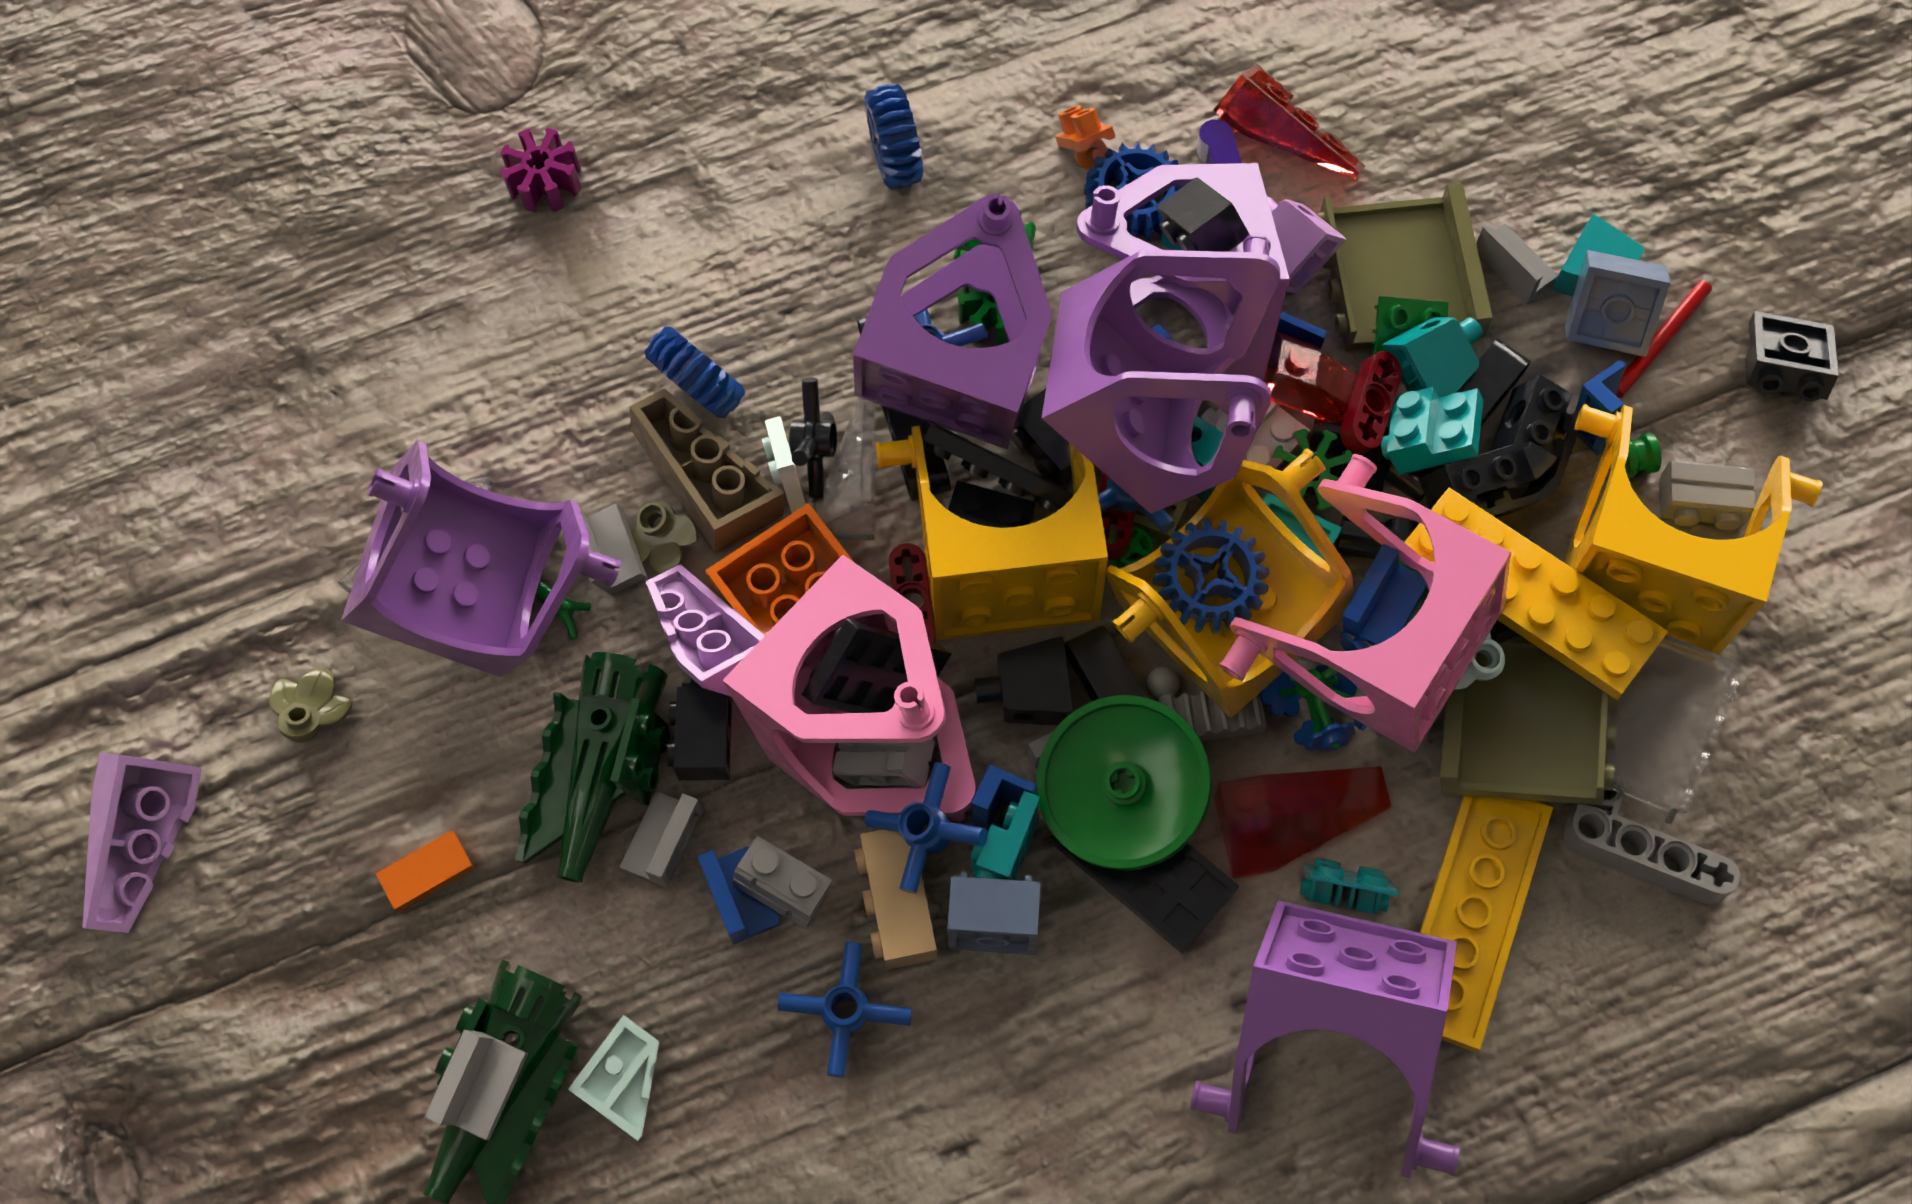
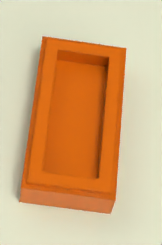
[375,830,475,913]

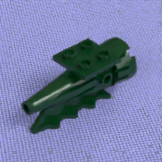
[515,652,670,883]
[423,960,583,1204]

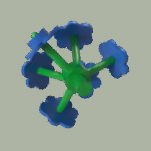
[1260,631,1369,751]

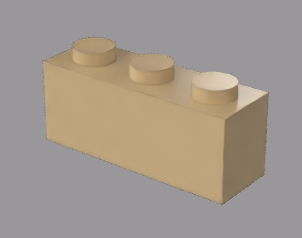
[854,830,938,970]

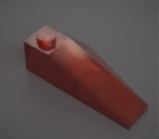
[1263,331,1393,435]

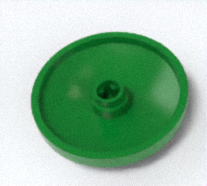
[1036,695,1212,871]

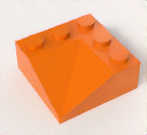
[705,503,855,635]

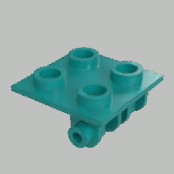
[1299,858,1399,915]

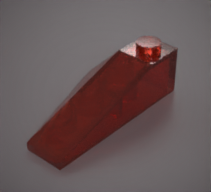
[1213,64,1365,179]
[1214,766,1392,879]

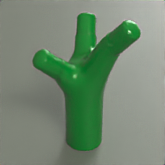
[535,582,591,640]

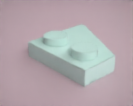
[762,416,806,513]
[568,1015,659,1141]

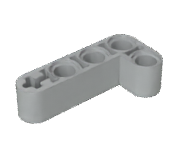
[1563,771,1741,905]

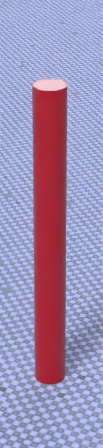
[1616,280,1712,398]

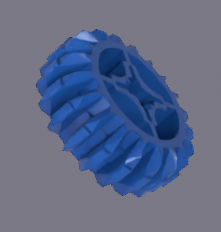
[864,84,924,189]
[1084,141,1184,241]
[644,326,745,418]
[1153,518,1270,634]

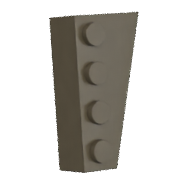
[630,388,785,552]

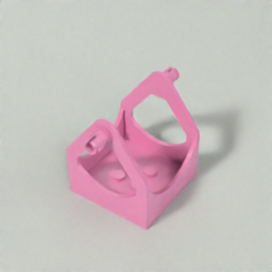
[1219,454,1511,753]
[722,555,977,822]

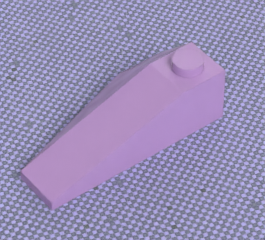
[646,564,765,697]
[82,753,202,933]

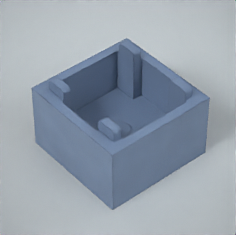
[1565,250,1671,357]
[947,871,1041,955]

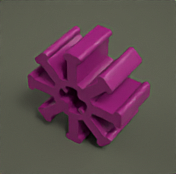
[500,128,581,213]

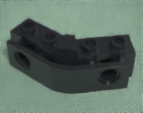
[1419,374,1580,518]

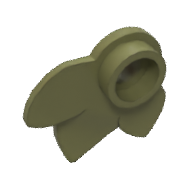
[631,501,698,574]
[269,669,353,743]

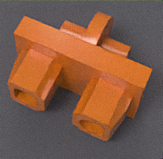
[1055,105,1116,169]

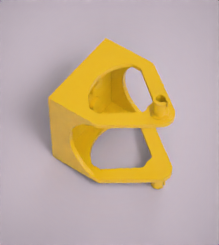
[1564,404,1822,664]
[875,426,1108,641]
[1106,448,1354,719]

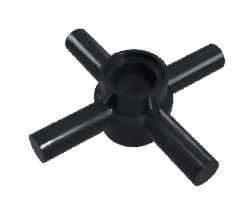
[789,377,837,499]

